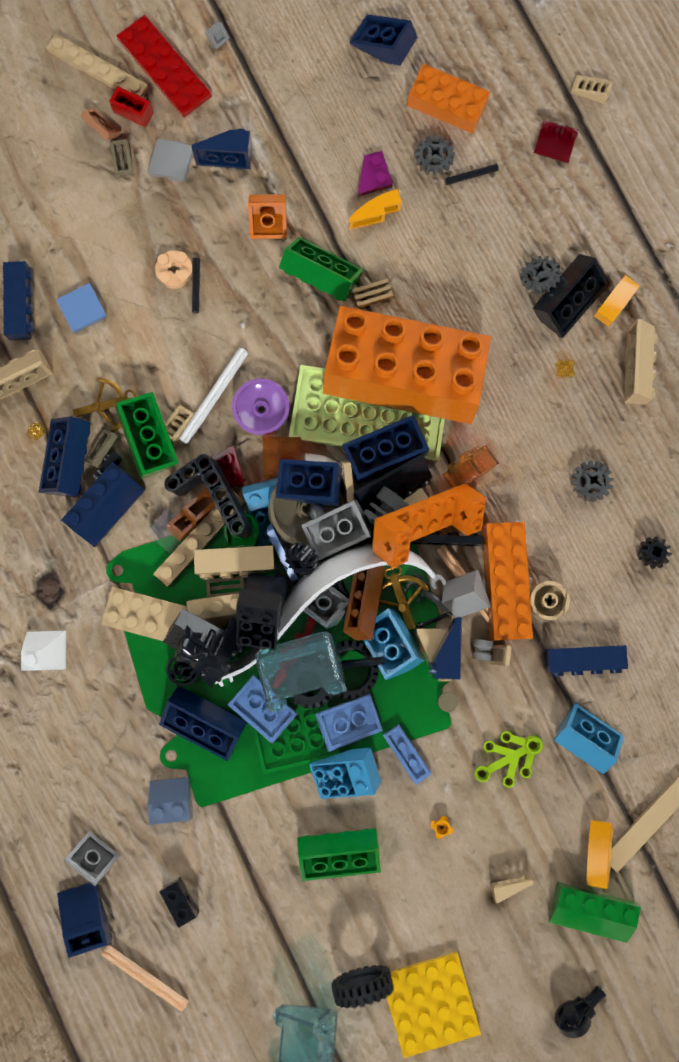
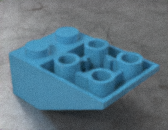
[242,477,283,546]
[309,747,381,799]

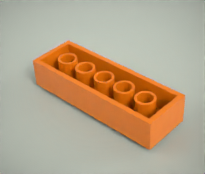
[482,522,533,641]

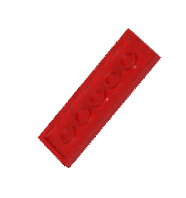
[116,14,212,118]

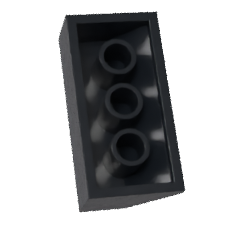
[532,254,609,338]
[354,454,432,517]

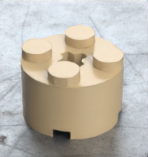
[530,581,570,621]

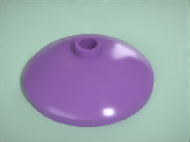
[232,379,289,435]

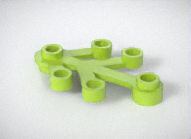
[474,731,543,788]

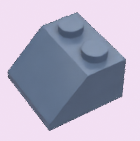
[148,777,193,825]

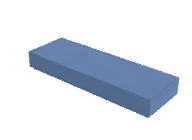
[266,524,298,582]
[383,724,431,785]

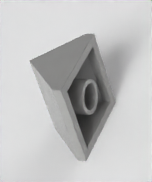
[442,570,491,617]
[303,586,349,629]
[64,831,120,886]

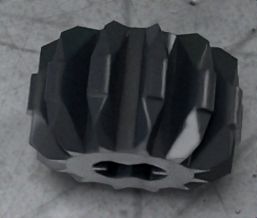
[637,536,672,569]
[285,542,319,576]

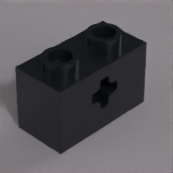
[159,877,199,928]

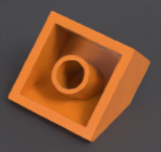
[248,194,287,239]

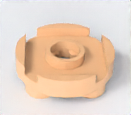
[155,251,193,289]

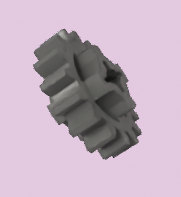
[415,135,455,176]
[520,256,562,294]
[570,460,614,502]

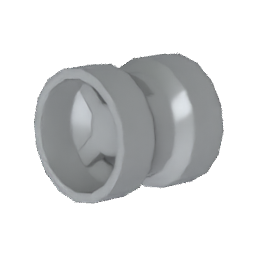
[472,639,493,661]

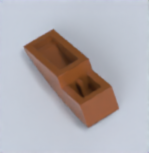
[167,487,223,542]

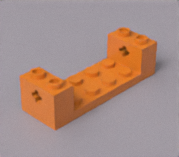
[372,484,487,568]

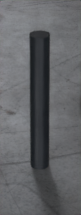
[444,163,499,186]
[192,258,200,314]
[331,656,385,669]

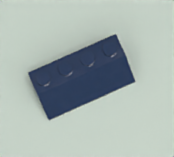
[38,416,90,497]
[61,462,145,547]
[159,686,247,761]

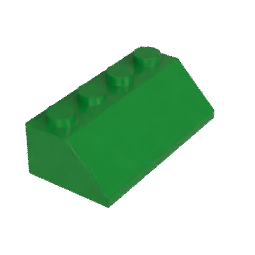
[279,237,364,302]
[115,392,179,479]
[297,828,381,881]
[549,882,641,943]

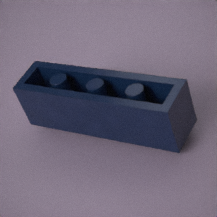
[3,261,34,340]
[545,645,628,676]

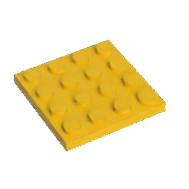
[387,951,481,1058]

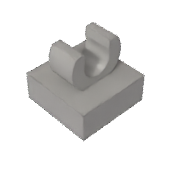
[205,21,229,50]

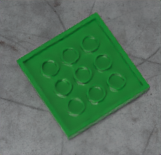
[253,679,339,774]

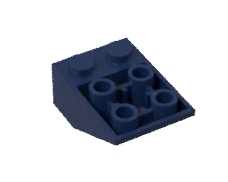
[57,882,113,958]

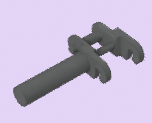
[403,573,448,613]

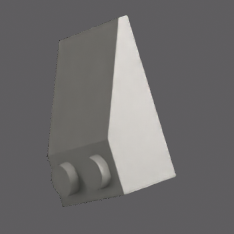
[301,500,374,560]

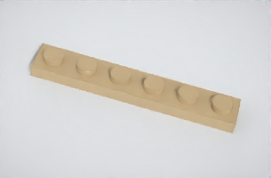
[46,33,149,98]
[154,491,245,587]

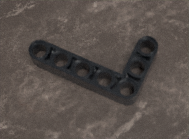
[164,454,252,538]

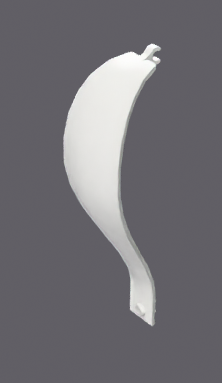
[215,543,446,687]

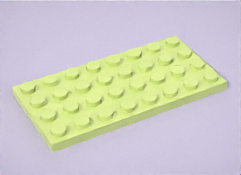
[288,365,445,462]

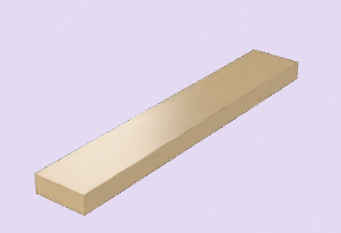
[611,775,679,873]

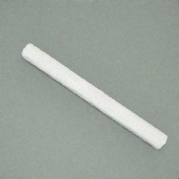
[179,347,248,444]

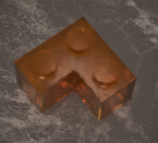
[263,437,302,479]
[442,445,499,488]

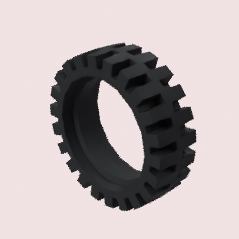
[323,641,379,699]
[331,965,394,1009]

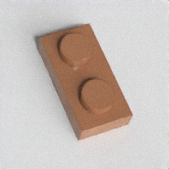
[81,108,121,140]

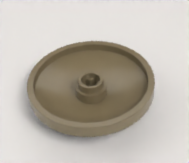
[268,484,345,548]

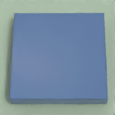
[56,283,107,333]

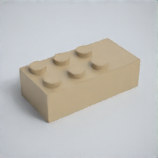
[194,546,276,580]
[101,587,188,641]

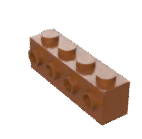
[343,566,385,640]

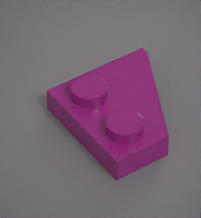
[358,151,393,196]

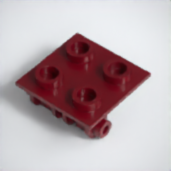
[533,120,579,163]
[205,446,246,488]

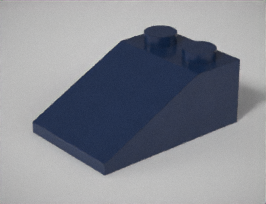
[350,14,418,66]
[192,129,253,170]
[276,459,342,506]
[428,617,462,680]

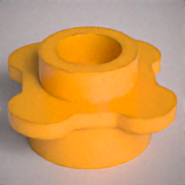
[430,816,453,839]

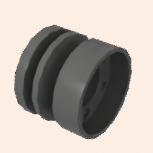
[363,486,409,525]

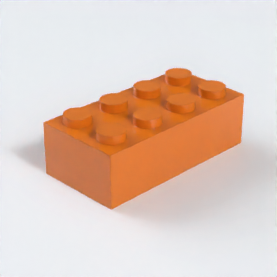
[407,63,491,134]

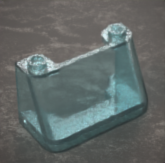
[255,632,347,713]
[273,1004,337,1062]

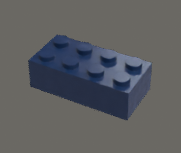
[342,415,429,484]

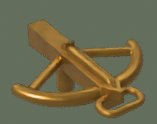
[73,377,136,433]
[378,566,429,630]

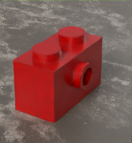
[109,86,154,128]

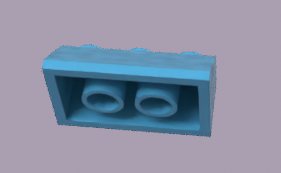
[364,608,425,680]
[554,703,624,774]

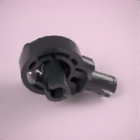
[165,654,200,686]
[555,986,606,1038]

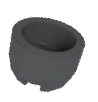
[309,504,326,520]

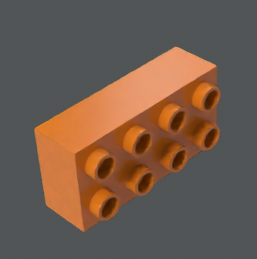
[323,306,491,424]

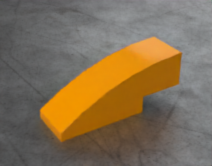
[348,189,402,230]
[594,275,640,327]
[587,820,614,889]

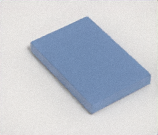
[227,674,298,744]
[315,693,383,751]

